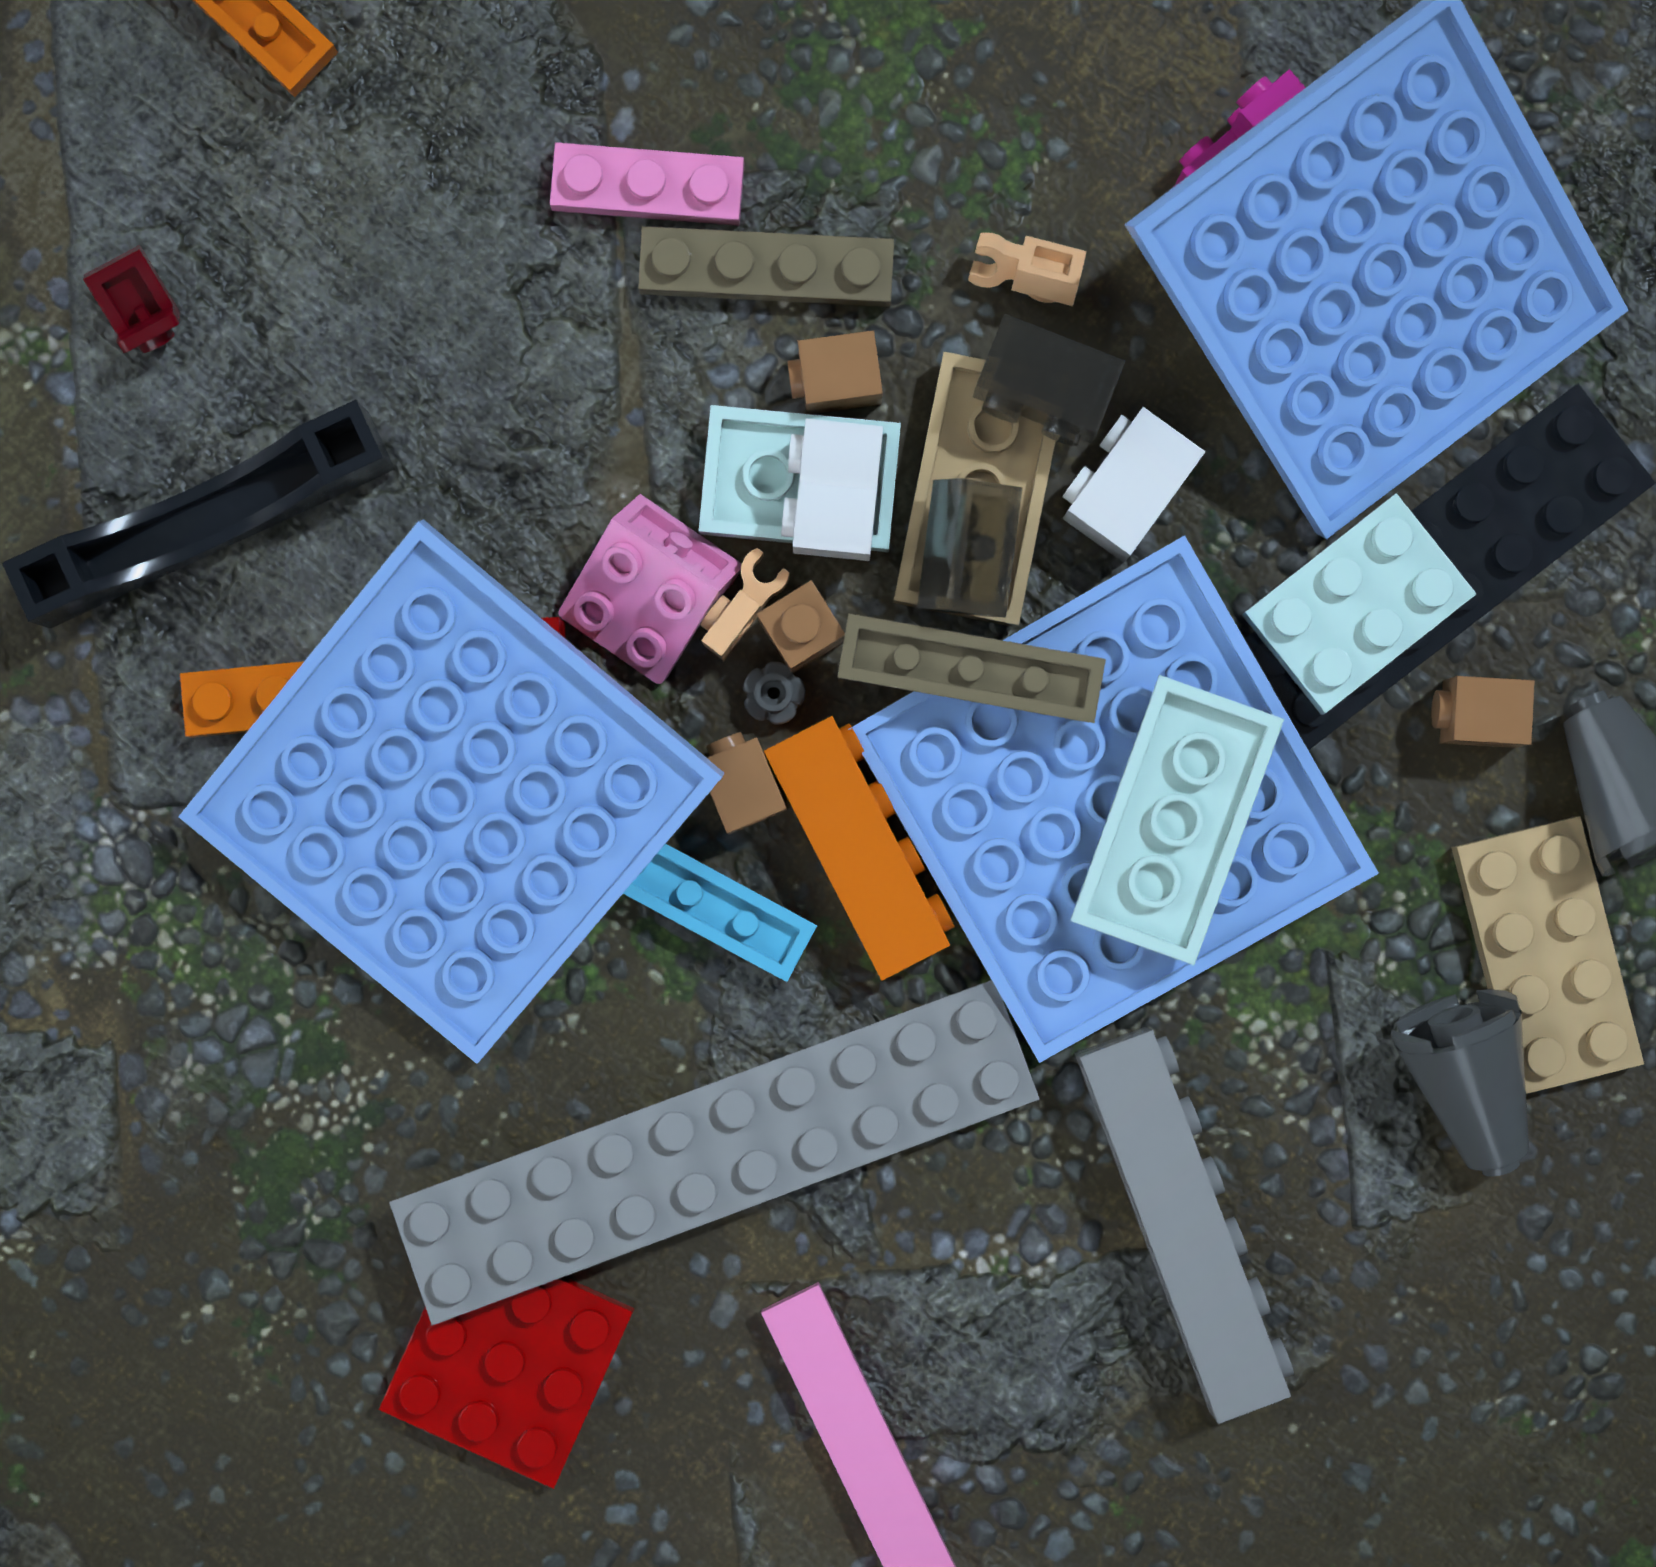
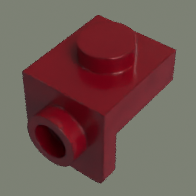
[83,245,180,353]

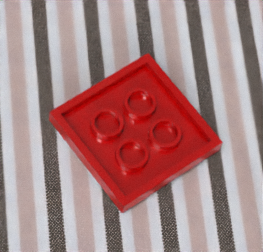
[379,1276,635,1489]

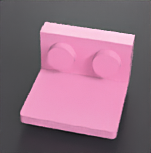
[558,494,742,684]

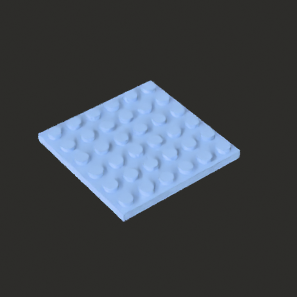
[1124,0,1629,539]
[178,519,724,1064]
[848,535,1379,1063]

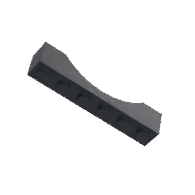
[2,400,395,629]

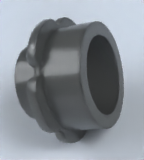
[743,662,806,725]

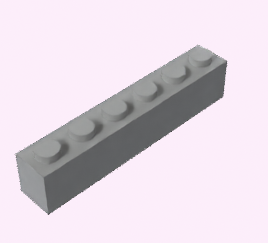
[1074,1027,1294,1424]

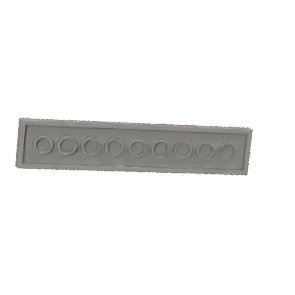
[389,980,1040,1326]

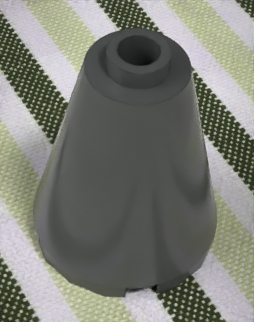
[1563,691,1656,876]
[1391,989,1529,1176]

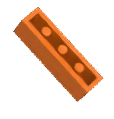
[764,716,955,981]

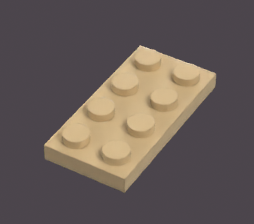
[893,352,1068,628]
[1451,816,1644,1094]

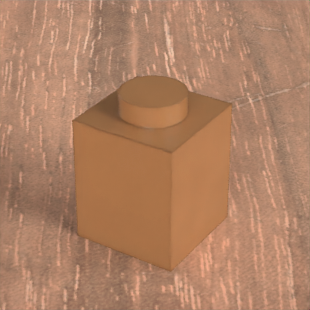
[787,330,883,414]
[757,580,845,674]
[1431,676,1535,748]
[706,732,787,834]

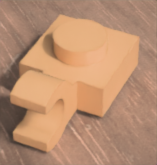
[968,233,1087,306]
[700,548,790,661]

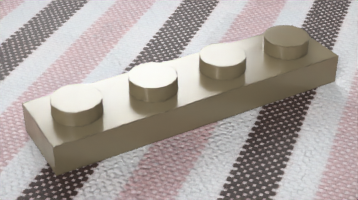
[638,226,894,307]
[837,614,1106,723]

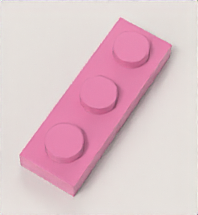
[550,142,745,226]

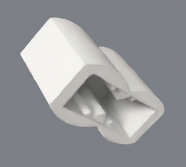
[781,419,883,561]

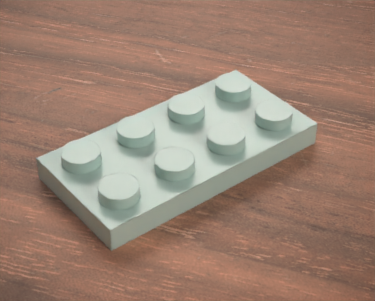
[1071,675,1284,965]

